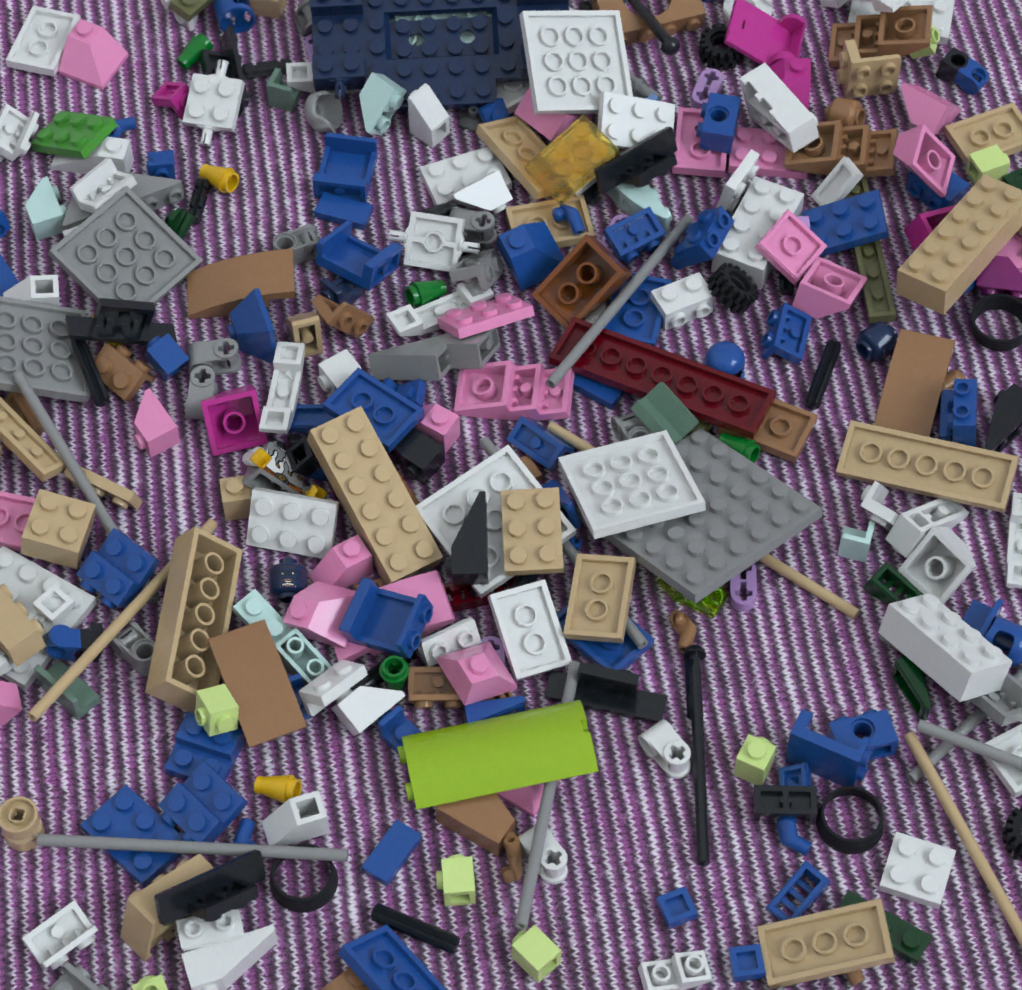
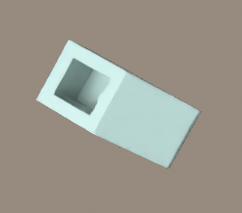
[359,72,407,136]
[25,176,67,241]

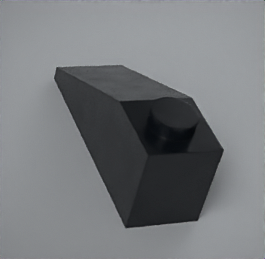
[984,383,1022,452]
[391,427,445,485]
[446,491,489,585]

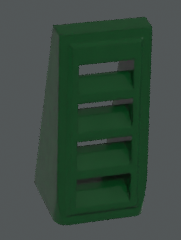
[863,562,924,605]
[892,656,932,721]

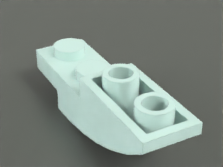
[606,147,672,235]
[232,589,332,686]

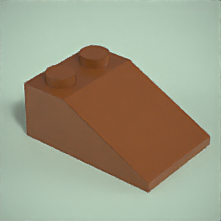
[531,234,632,329]

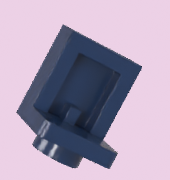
[320,276,364,305]

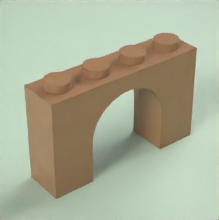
[589,0,706,47]

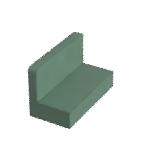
[630,382,699,445]
[34,660,101,720]

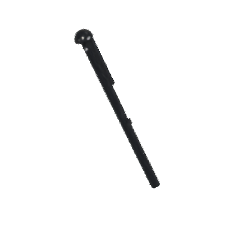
[627,0,680,56]
[683,644,710,866]

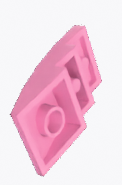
[454,360,575,421]
[334,570,456,662]

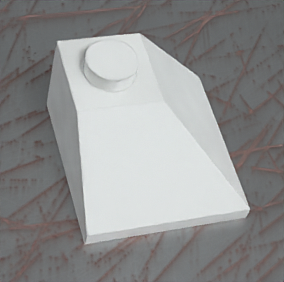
[898,526,976,604]

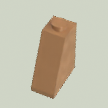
[435,793,517,857]

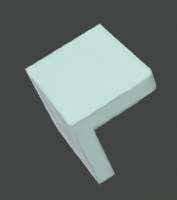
[838,521,876,563]

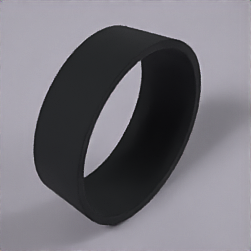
[971,294,1022,351]
[816,786,884,854]
[270,843,338,913]

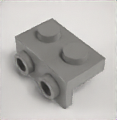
[969,673,1022,727]

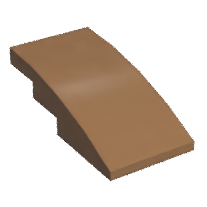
[828,5,933,68]
[784,120,899,177]
[187,248,295,319]
[874,329,955,437]
[208,619,307,749]

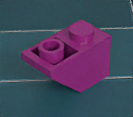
[976,256,1022,300]

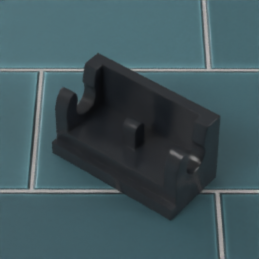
[752,785,818,822]

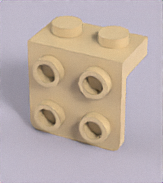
[836,39,902,98]

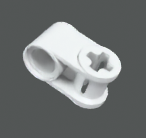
[638,719,691,779]
[518,826,568,884]

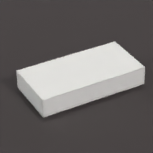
[811,157,864,206]

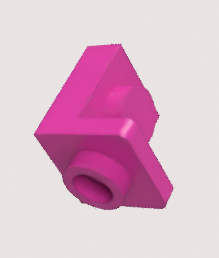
[151,81,190,118]

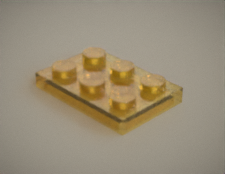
[524,114,620,205]

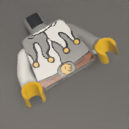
[242,441,328,499]

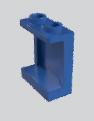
[312,133,378,203]
[315,220,402,291]
[339,577,433,659]
[785,709,873,787]

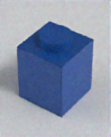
[144,333,190,382]

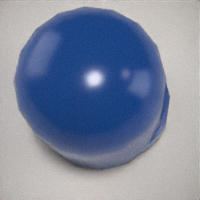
[213,0,256,34]
[704,341,745,379]
[984,616,1022,667]

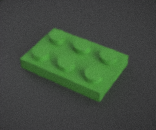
[31,111,118,159]

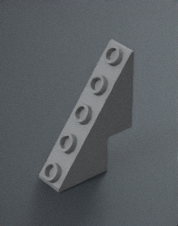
[62,172,185,231]
[368,328,501,381]

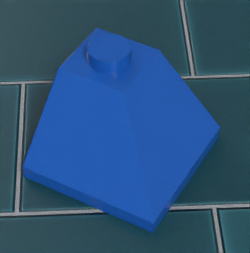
[496,221,564,292]
[227,288,276,364]

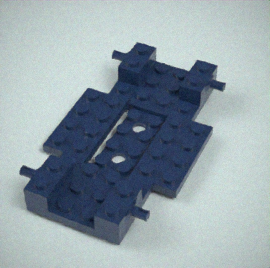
[310,0,569,112]

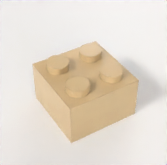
[21,489,96,569]

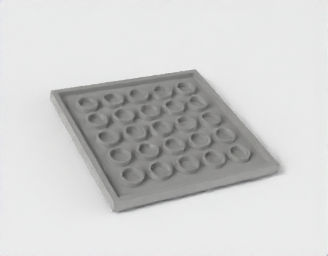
[575,428,822,604]

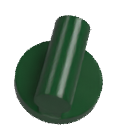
[165,207,196,240]

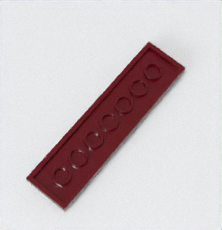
[549,317,776,439]

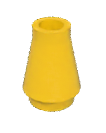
[199,164,239,193]
[254,775,302,803]

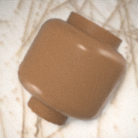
[825,97,866,127]

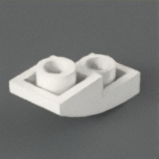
[638,950,712,990]

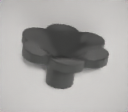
[459,106,482,133]

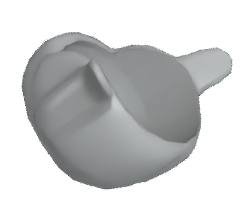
[304,86,346,134]

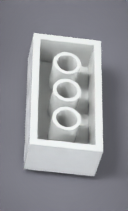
[711,176,804,290]
[878,593,1012,702]

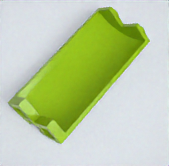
[397,700,599,810]

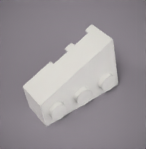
[739,63,819,153]

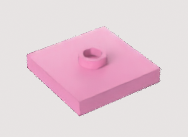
[754,209,827,285]

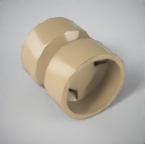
[0,796,45,851]

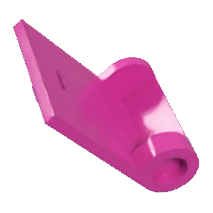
[724,0,806,67]

